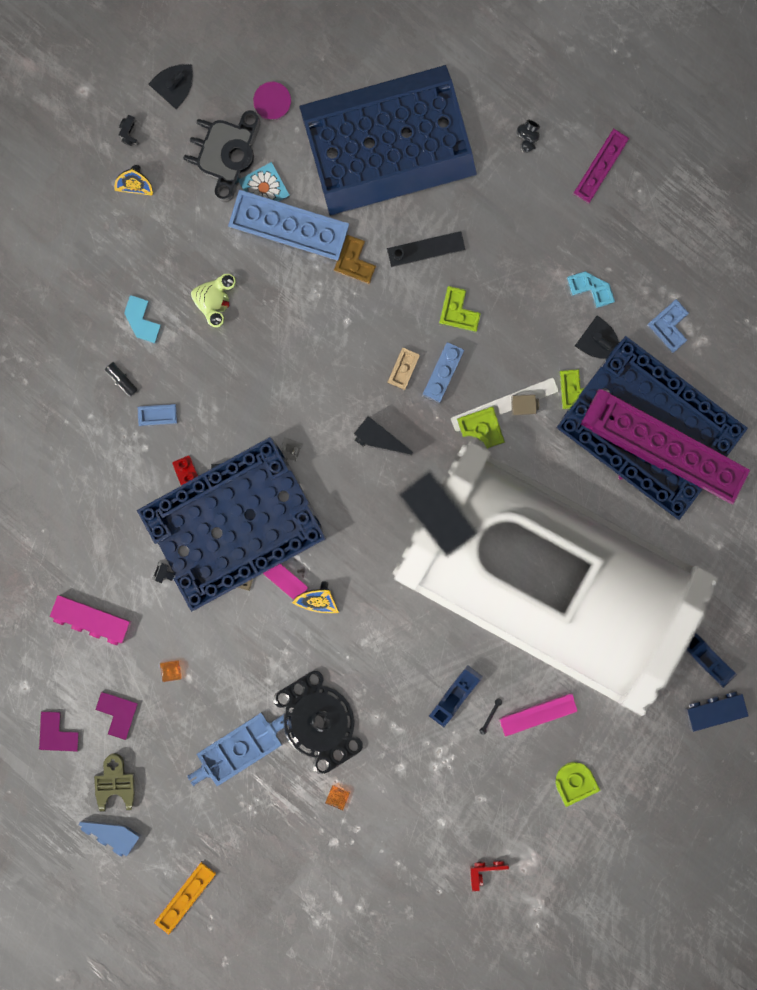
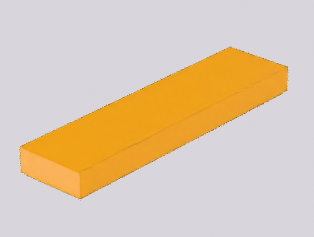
[154,861,216,935]

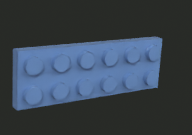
[228,190,349,261]

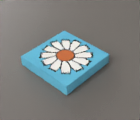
[239,162,290,202]

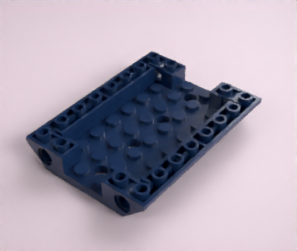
[299,65,477,216]
[556,335,748,521]
[137,437,326,612]

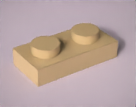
[387,347,420,390]

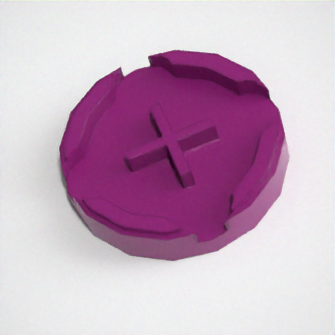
[253,81,291,120]

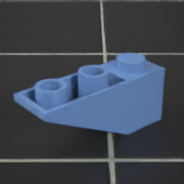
[78,820,141,857]

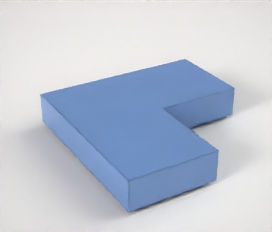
[647,299,689,353]

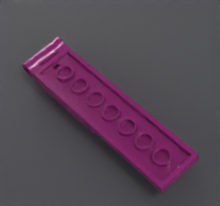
[581,389,750,504]

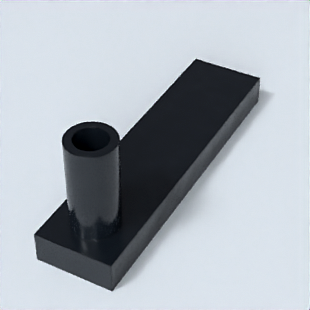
[387,231,466,268]

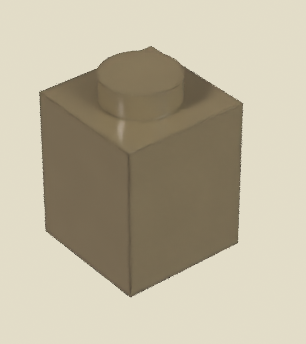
[511,395,539,415]

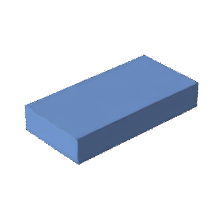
[138,404,177,426]

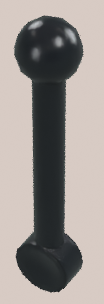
[479,698,502,735]

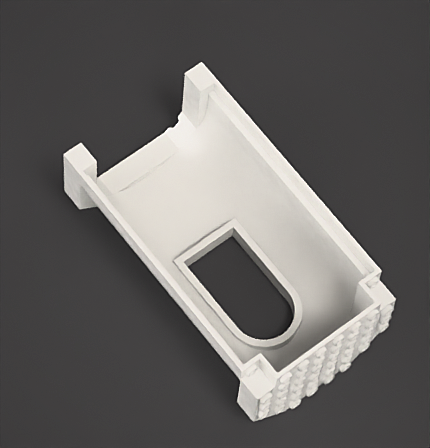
[393,442,718,716]

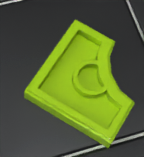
[457,406,505,449]

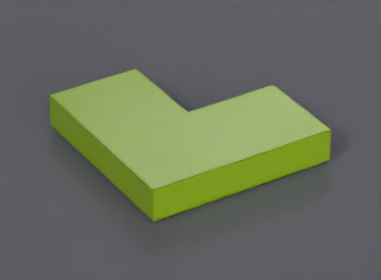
[439,286,481,332]
[560,369,584,409]

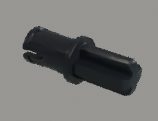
[104,362,137,397]

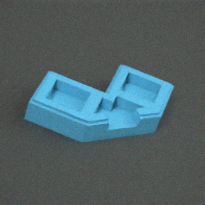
[567,271,615,308]
[124,295,161,343]

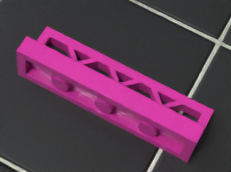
[263,564,309,600]
[499,693,577,737]

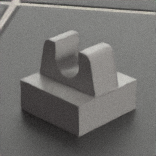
[280,437,302,461]

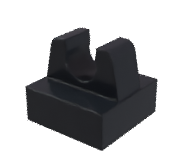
[152,562,175,583]

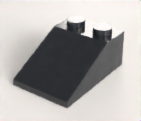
[354,416,413,456]

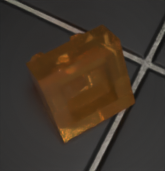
[160,660,182,682]
[325,785,350,810]

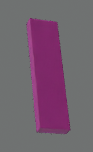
[573,128,630,203]

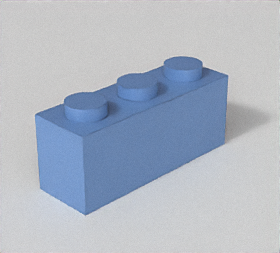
[422,342,464,404]

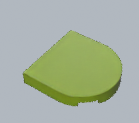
[555,762,601,807]

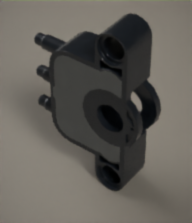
[183,110,260,202]

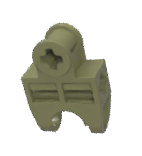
[94,753,135,812]

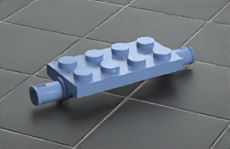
[187,712,289,786]

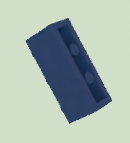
[685,691,749,732]

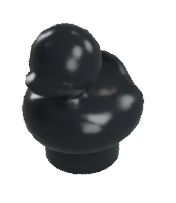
[516,119,540,153]

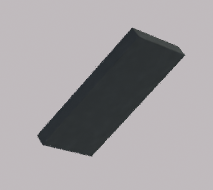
[398,470,478,558]

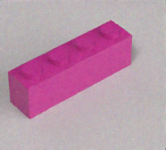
[49,595,131,646]

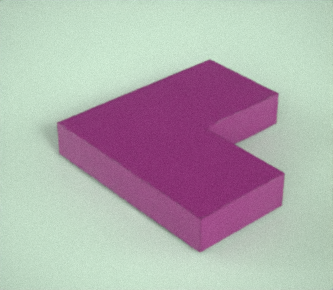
[95,692,138,740]
[39,711,79,752]

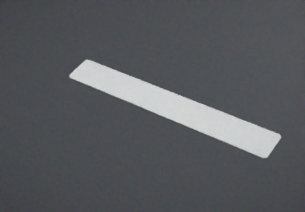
[451,378,558,432]

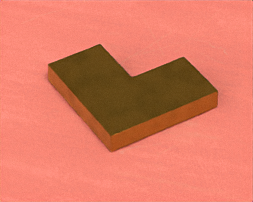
[334,235,376,284]

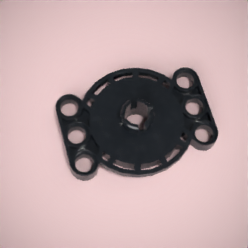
[273,671,363,774]

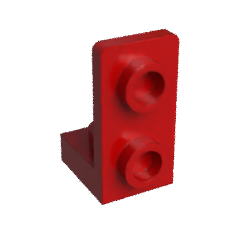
[172,455,198,485]
[470,861,509,892]

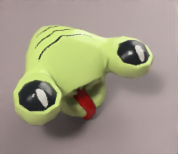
[191,274,236,327]

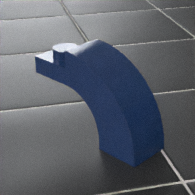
[684,631,737,688]
[429,665,483,727]

